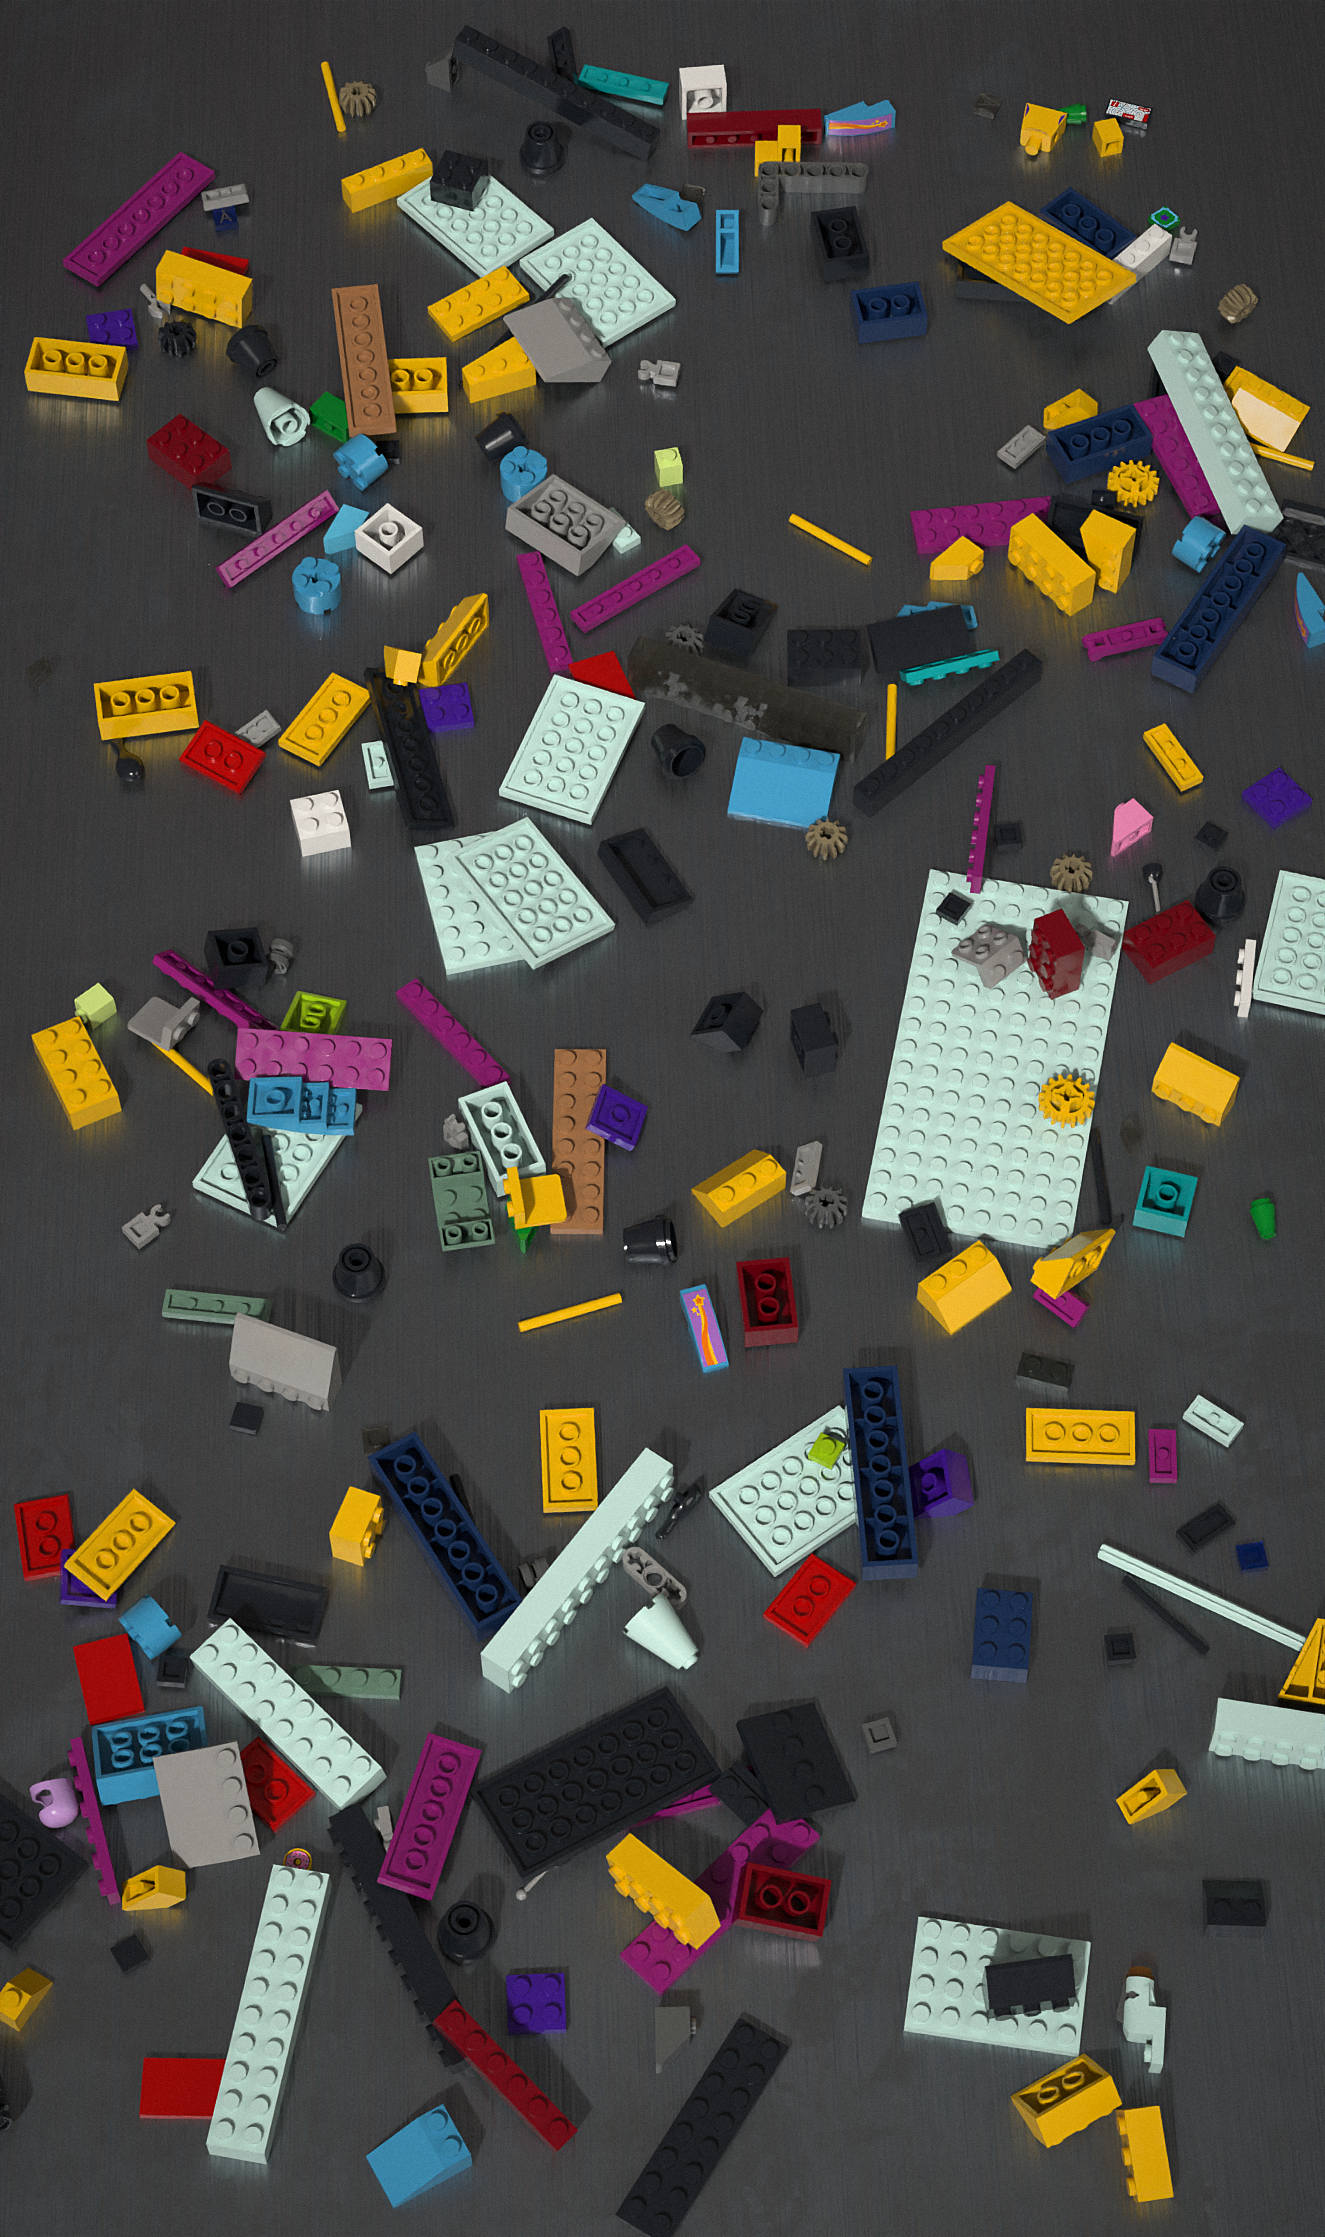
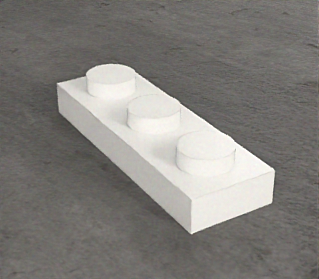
[1234,939,1256,1017]

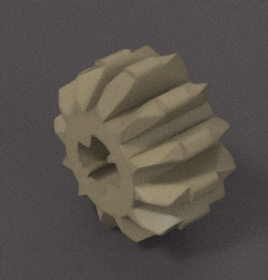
[339,80,377,118]
[1218,284,1258,324]
[645,488,685,530]
[805,817,848,861]
[1050,853,1093,894]

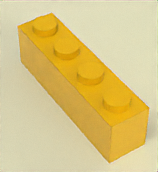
[341,148,433,213]

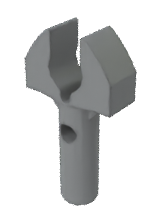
[140,284,172,318]

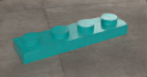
[578,64,669,105]
[899,648,999,686]

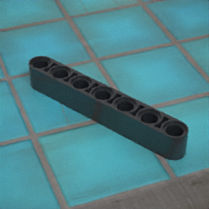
[207,1059,273,1221]

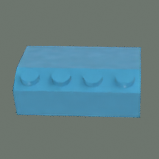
[728,737,840,828]
[91,1706,209,1806]

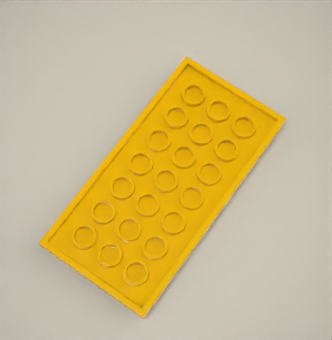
[942,201,1136,324]

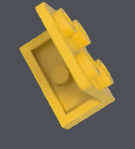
[502,1167,567,1229]

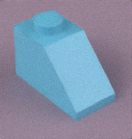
[323,504,370,555]

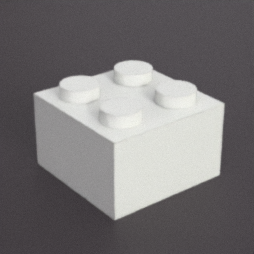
[679,65,727,120]
[355,503,424,574]
[290,790,351,857]

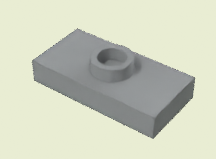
[201,184,249,211]
[997,425,1046,469]
[233,709,282,748]
[790,1141,823,1196]

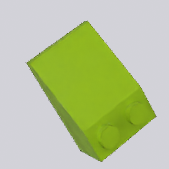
[279,991,347,1035]

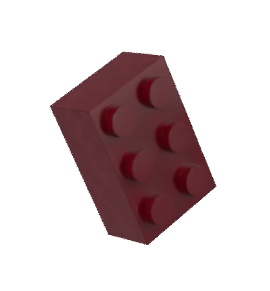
[146,414,232,490]
[1122,900,1216,985]
[1027,909,1085,1000]
[736,1257,799,1347]
[731,1862,832,1942]

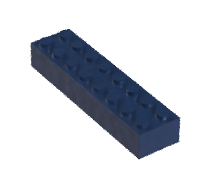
[1150,525,1287,693]
[842,1365,918,1581]
[368,1431,523,1643]

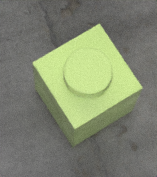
[654,447,683,487]
[74,983,117,1029]

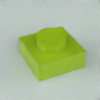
[808,1432,845,1470]

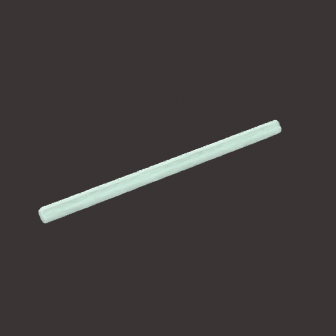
[1098,1543,1308,1652]

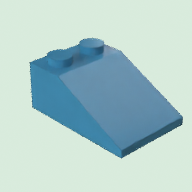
[366,2104,472,2209]

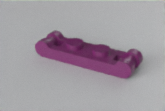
[1081,618,1169,662]

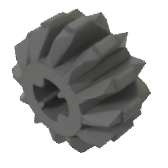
[663,623,704,664]
[804,1184,848,1230]

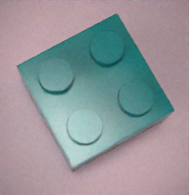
[1133,1166,1198,1237]

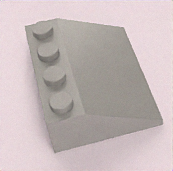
[503,298,611,382]
[505,474,626,576]
[229,1312,342,1411]
[152,1739,260,1870]

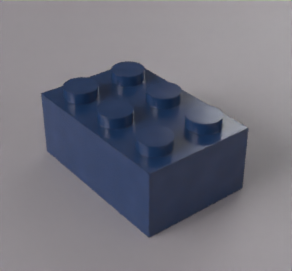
[850,281,928,344]
[970,1588,1033,1683]

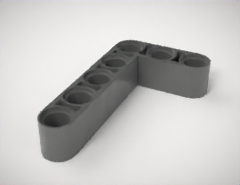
[758,161,869,226]

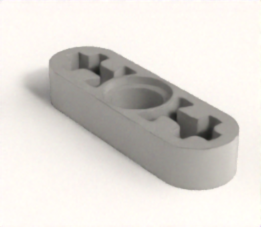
[622,1547,687,1611]

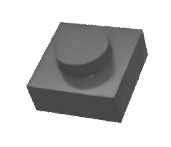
[861,1717,897,1754]

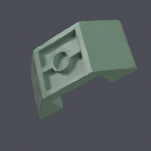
[428,1151,495,1251]

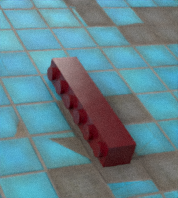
[686,109,822,149]
[432,2000,578,2154]

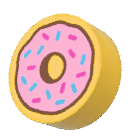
[283,1848,312,1871]

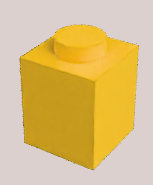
[1092,118,1124,157]

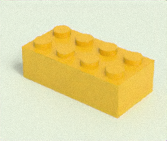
[156,250,252,329]
[24,337,129,401]
[387,357,448,414]
[1008,513,1096,617]
[94,671,199,740]
[31,1016,122,1130]
[606,1833,721,1950]

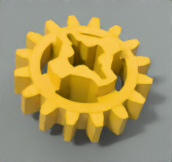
[1107,460,1159,507]
[1038,1074,1095,1128]

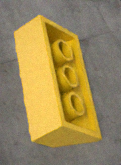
[417,593,489,688]

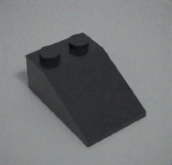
[704,588,779,658]

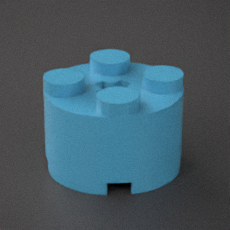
[333,433,388,491]
[500,446,548,502]
[1172,516,1226,574]
[292,557,342,614]
[118,1593,182,1660]

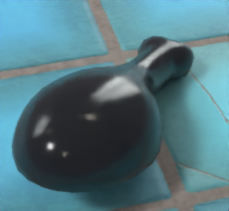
[110,738,145,782]
[655,1483,701,1541]

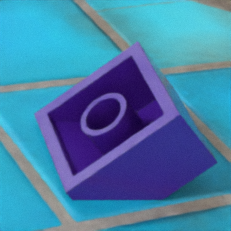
[908,1448,974,1520]

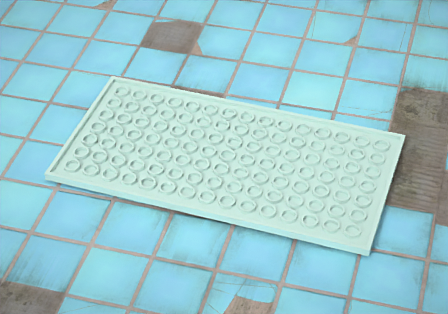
[862,869,1129,1250]

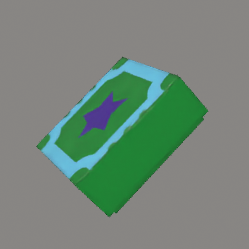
[1148,206,1181,232]

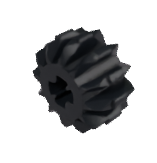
[157,319,197,358]

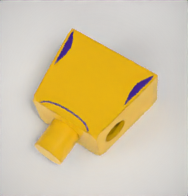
[1020,103,1067,155]

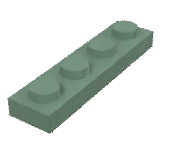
[162,1289,272,1324]
[289,1664,402,1700]

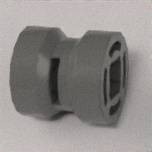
[266,939,295,974]
[517,1556,549,1591]

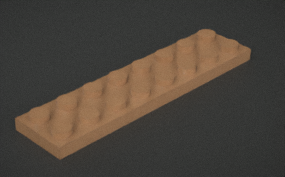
[332,284,397,437]
[550,1049,606,1234]

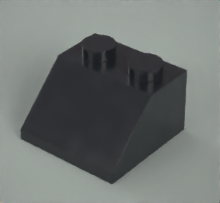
[690,991,764,1053]
[1202,1880,1266,1939]

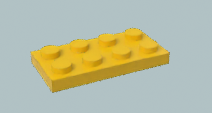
[427,265,530,342]
[278,672,371,767]
[540,1408,598,1513]
[1025,1408,1135,1465]
[64,1489,176,1601]

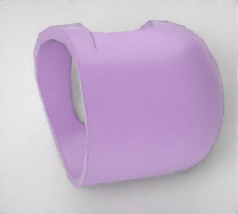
[30,1778,79,1828]

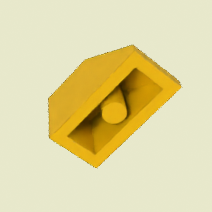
[1043,388,1098,429]
[930,536,984,580]
[384,646,422,686]
[1116,1769,1187,1824]
[122,1865,186,1911]
[0,1967,53,2032]

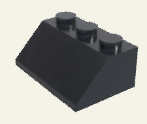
[192,482,273,535]
[981,1953,1076,2021]

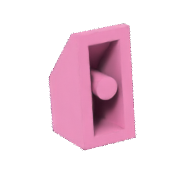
[1111,798,1153,857]

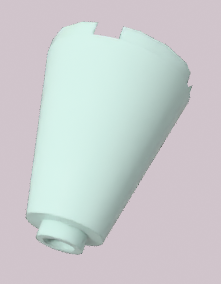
[254,387,310,446]
[622,1593,699,1670]

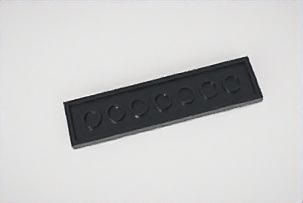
[363,667,455,831]
[615,2017,789,2237]

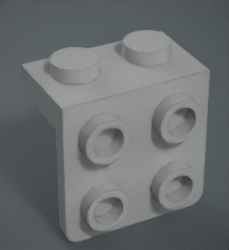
[951,925,1027,989]
[128,997,200,1052]

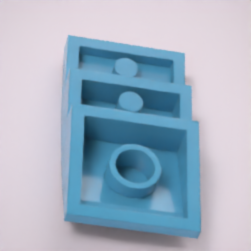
[247,1077,357,1135]

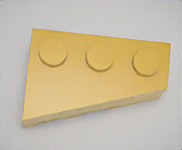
[462,337,536,403]
[1080,509,1136,593]
[1278,1618,1325,1708]
[1115,2104,1174,2202]

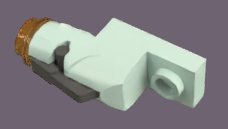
[1115,1966,1166,2074]

